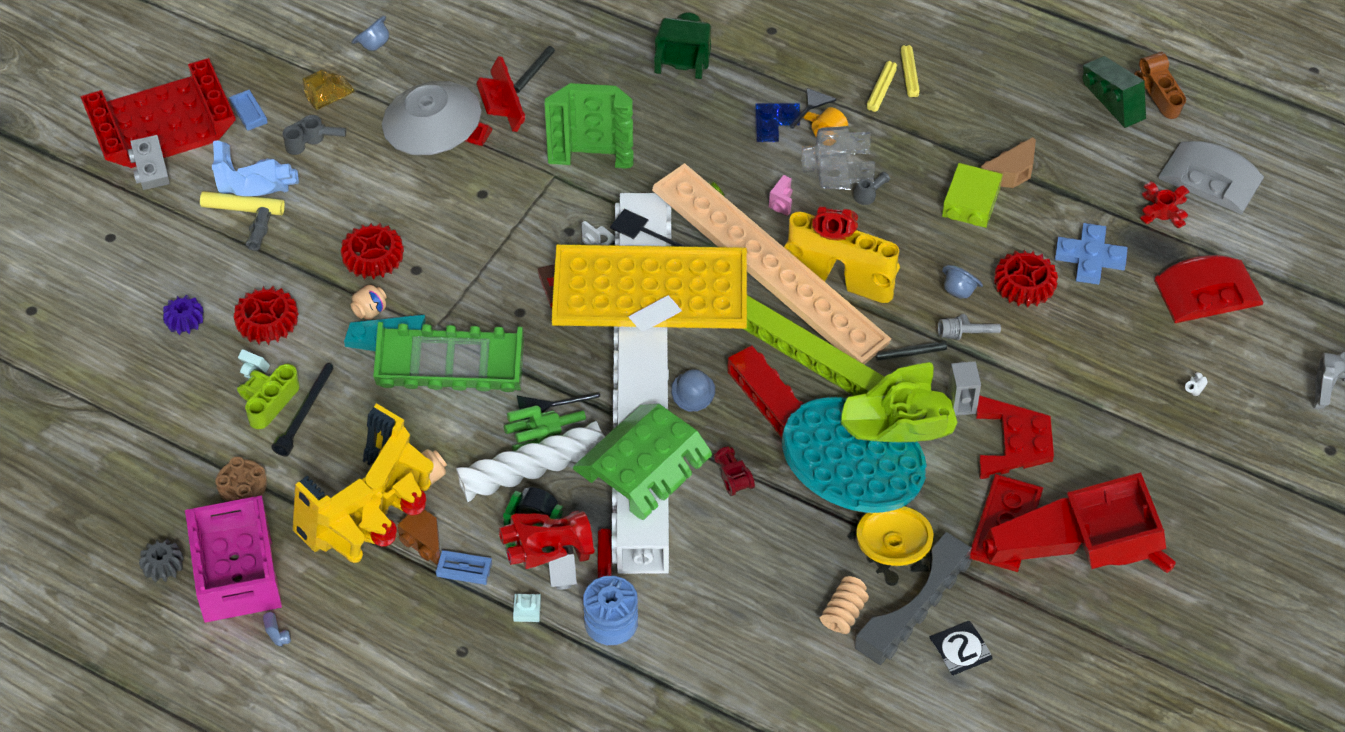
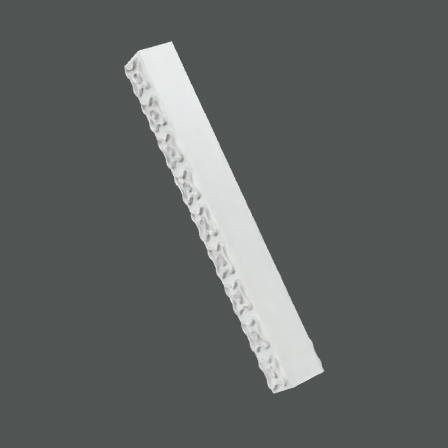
[612,193,671,574]

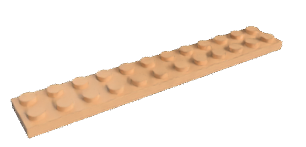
[652,163,891,364]

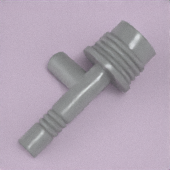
[938,314,1001,340]

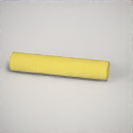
[200,191,285,216]

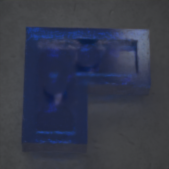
[755,103,800,142]

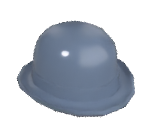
[351,16,389,51]
[942,265,983,299]
[671,369,715,411]

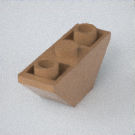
[981,137,1036,188]

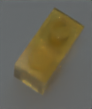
[302,70,355,110]

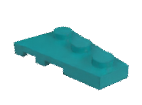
[344,315,426,351]

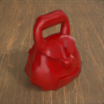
[812,206,858,241]

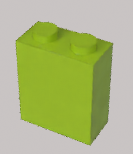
[942,163,1003,228]

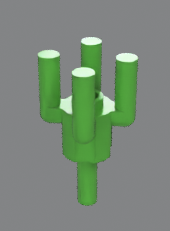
[504,406,586,452]

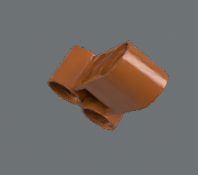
[1134,52,1186,119]

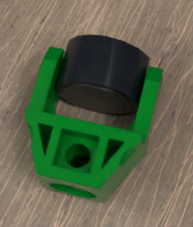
[503,487,563,550]

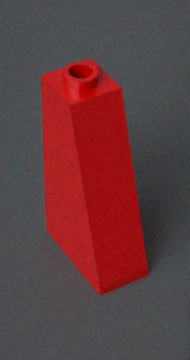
[982,497,1082,563]

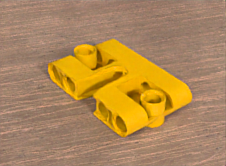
[784,212,900,303]

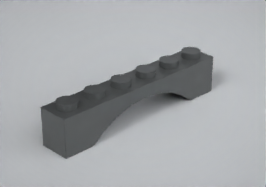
[855,532,972,666]

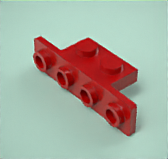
[476,56,525,132]

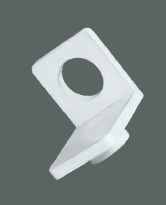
[582,221,615,245]

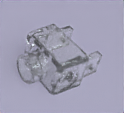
[802,126,875,190]

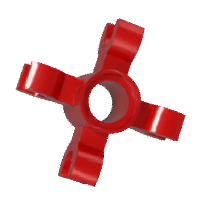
[1140,181,1189,228]

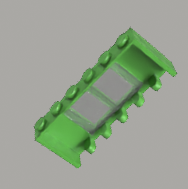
[373,322,524,392]

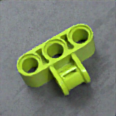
[237,364,300,429]

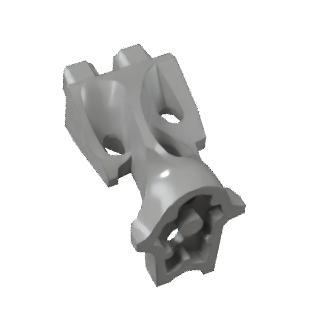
[1314,352,1345,409]

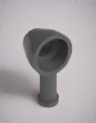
[853,172,890,205]

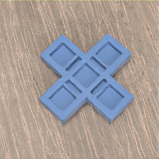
[1055,223,1128,285]

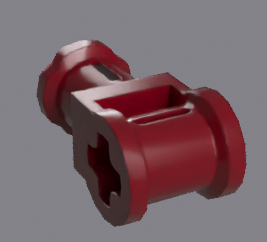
[714,446,755,496]

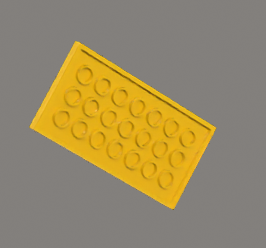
[552,245,747,329]

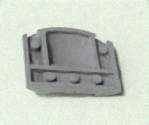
[1158,141,1264,215]

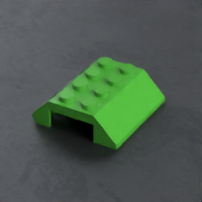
[545,83,634,168]
[573,403,712,520]

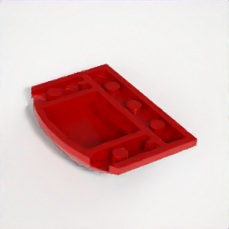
[1154,255,1263,323]

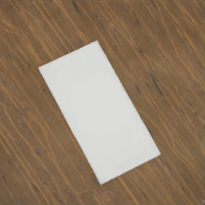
[628,295,682,332]

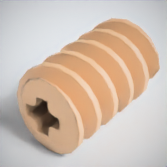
[820,576,869,634]

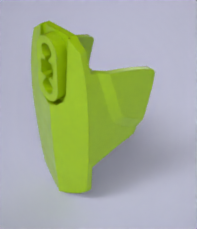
[840,362,958,442]

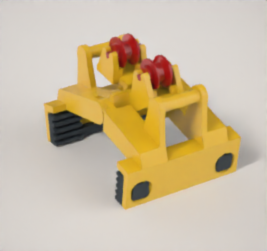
[293,403,434,563]

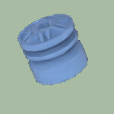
[583,576,638,645]

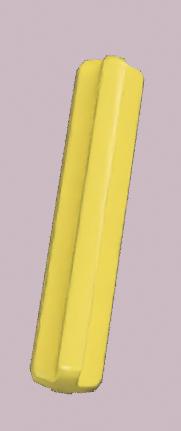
[900,45,920,98]
[867,61,897,112]

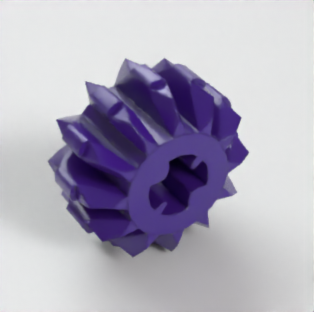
[163,295,204,335]

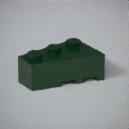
[1082,56,1146,128]

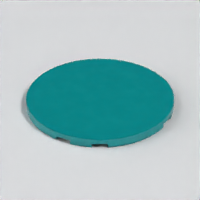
[782,397,927,513]

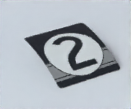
[929,621,993,676]

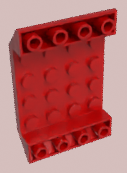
[80,58,236,168]

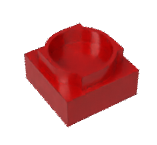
[1067,472,1166,569]

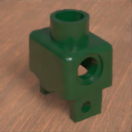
[654,12,711,79]

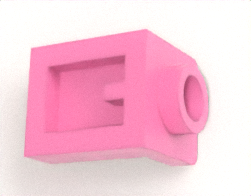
[769,175,793,216]

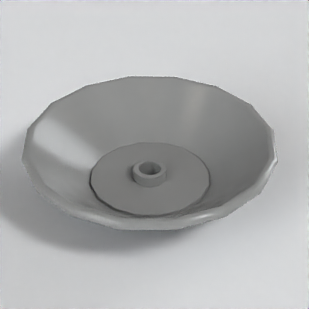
[381,81,482,155]

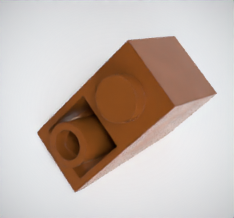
[397,510,440,565]

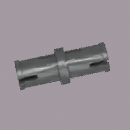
[246,207,271,251]

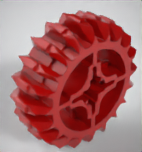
[341,223,404,280]
[994,249,1058,308]
[233,286,299,345]

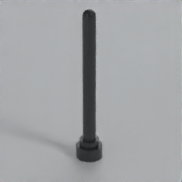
[271,363,334,457]

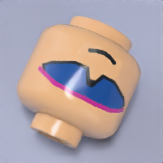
[350,285,387,320]

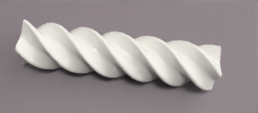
[456,421,605,502]

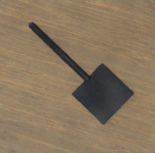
[610,208,686,247]

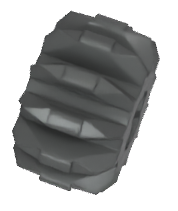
[139,539,184,583]

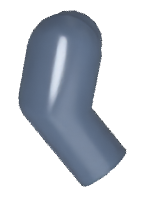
[263,612,291,647]

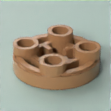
[215,457,267,502]

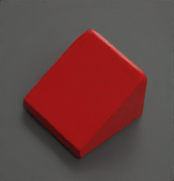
[465,122,493,146]

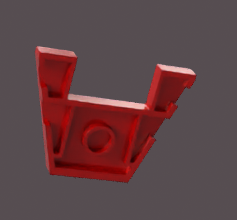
[976,395,1054,479]

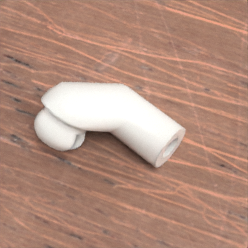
[1185,373,1207,396]

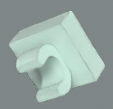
[238,349,270,379]
[513,594,541,622]

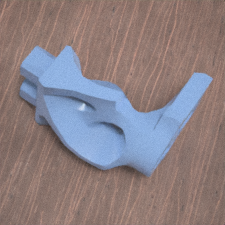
[212,141,299,197]

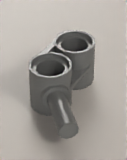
[283,115,347,155]

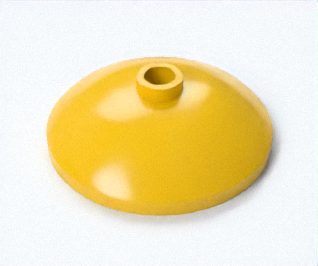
[856,506,933,566]

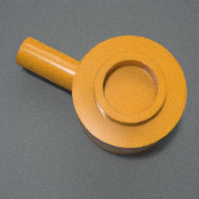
[803,107,848,144]

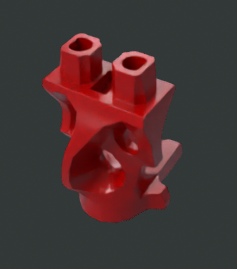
[499,510,595,569]

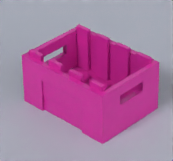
[185,495,282,623]

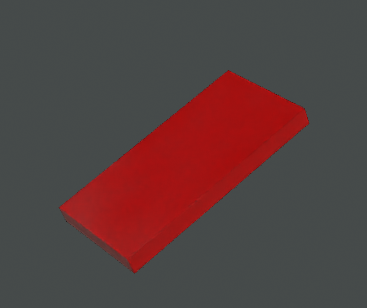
[970,474,1043,572]

